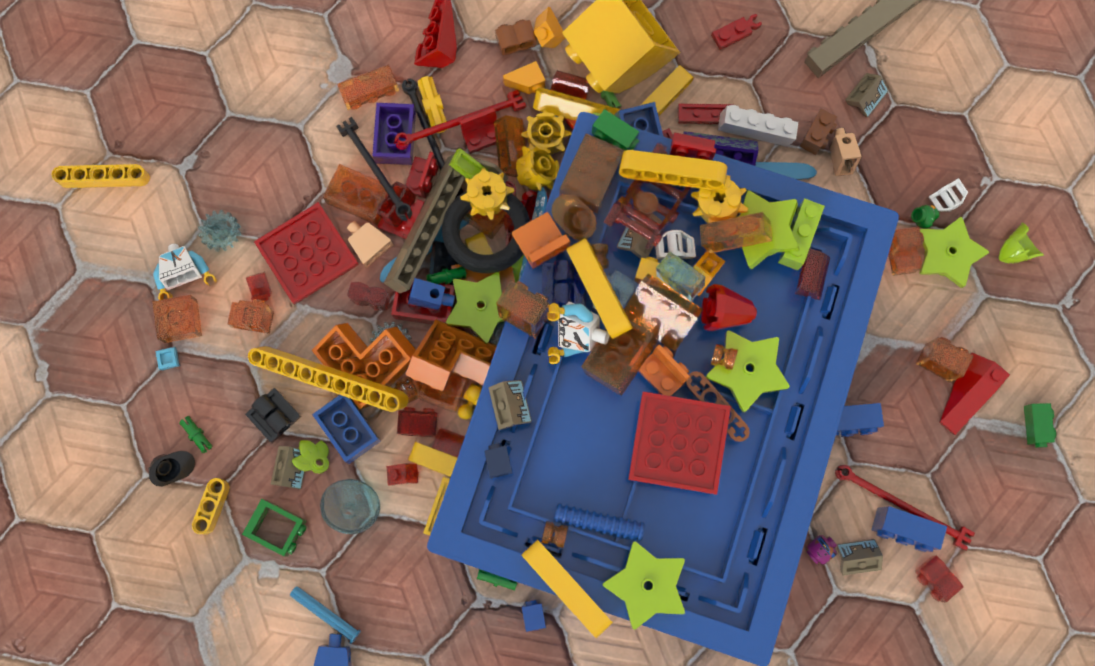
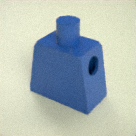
[408,278,455,310]
[314,634,352,666]

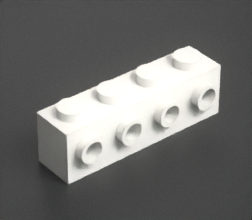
[718,105,798,147]

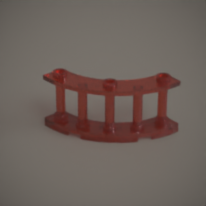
[604,142,692,250]

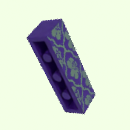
[683,131,759,166]

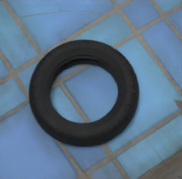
[442,191,530,273]

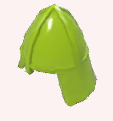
[999,222,1044,263]

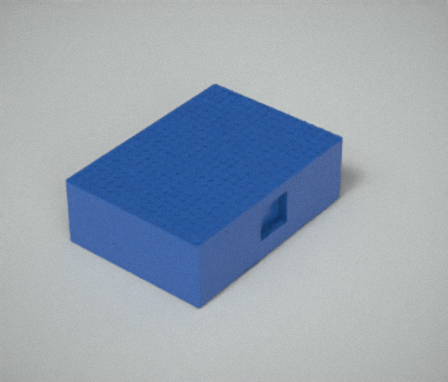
[427,112,899,666]

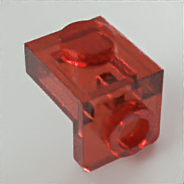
[246,271,272,303]
[386,463,419,486]

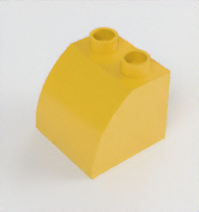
[562,0,681,93]

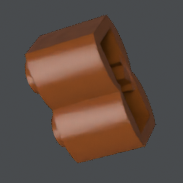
[495,19,537,55]

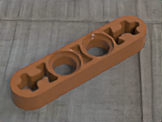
[686,371,750,442]

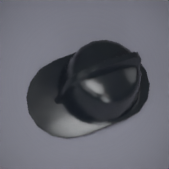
[148,451,195,487]

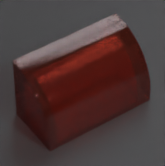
[550,70,591,100]
[795,248,830,300]
[431,428,465,458]

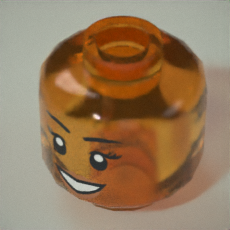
[394,376,424,403]

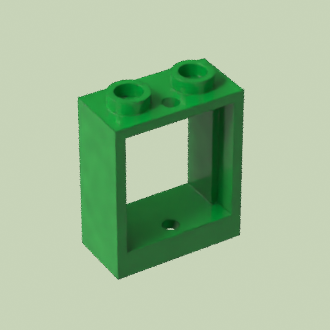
[242,499,307,557]

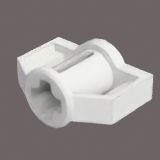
[928,178,968,212]
[655,230,696,260]

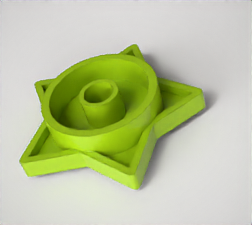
[720,190,799,269]
[918,217,989,288]
[446,272,512,344]
[706,330,790,412]
[602,542,685,630]

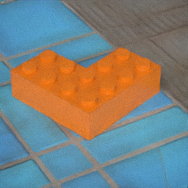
[406,319,497,391]
[312,323,416,409]

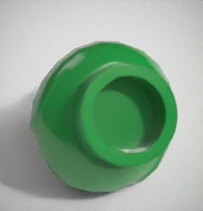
[911,205,940,229]

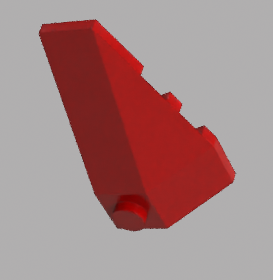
[414,0,457,68]
[939,352,1010,435]

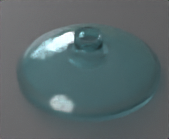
[320,479,380,534]

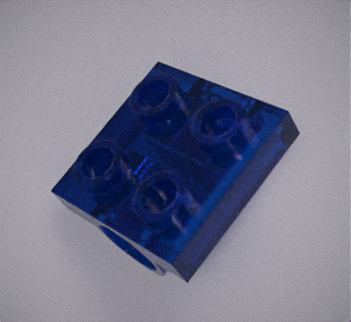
[541,260,585,307]

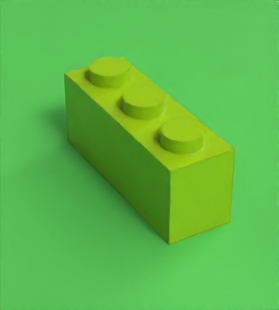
[778,198,825,270]

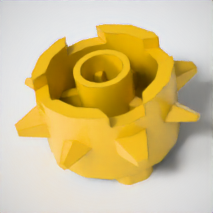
[520,109,571,155]
[516,146,559,191]
[461,168,514,220]
[691,175,748,229]

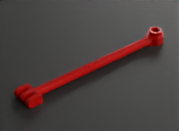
[394,90,527,150]
[835,465,975,551]

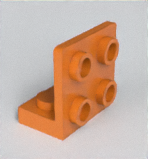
[512,212,570,269]
[636,344,690,396]

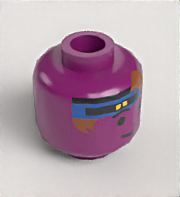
[807,535,837,565]

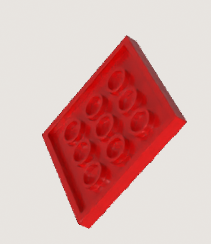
[254,202,359,305]
[628,392,731,495]

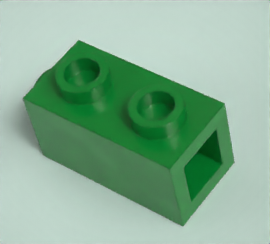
[592,109,640,154]
[1024,403,1056,448]

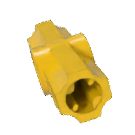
[417,76,446,134]

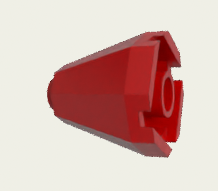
[701,284,757,331]

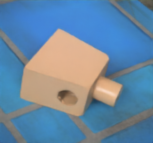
[830,128,861,176]
[347,221,393,269]

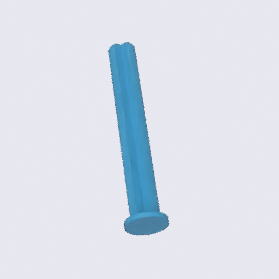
[290,586,361,644]

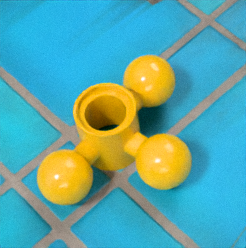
[458,383,483,420]

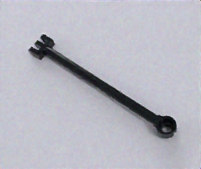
[402,79,464,200]
[336,117,413,221]

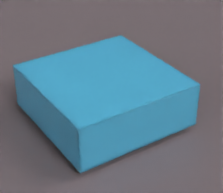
[155,347,180,370]

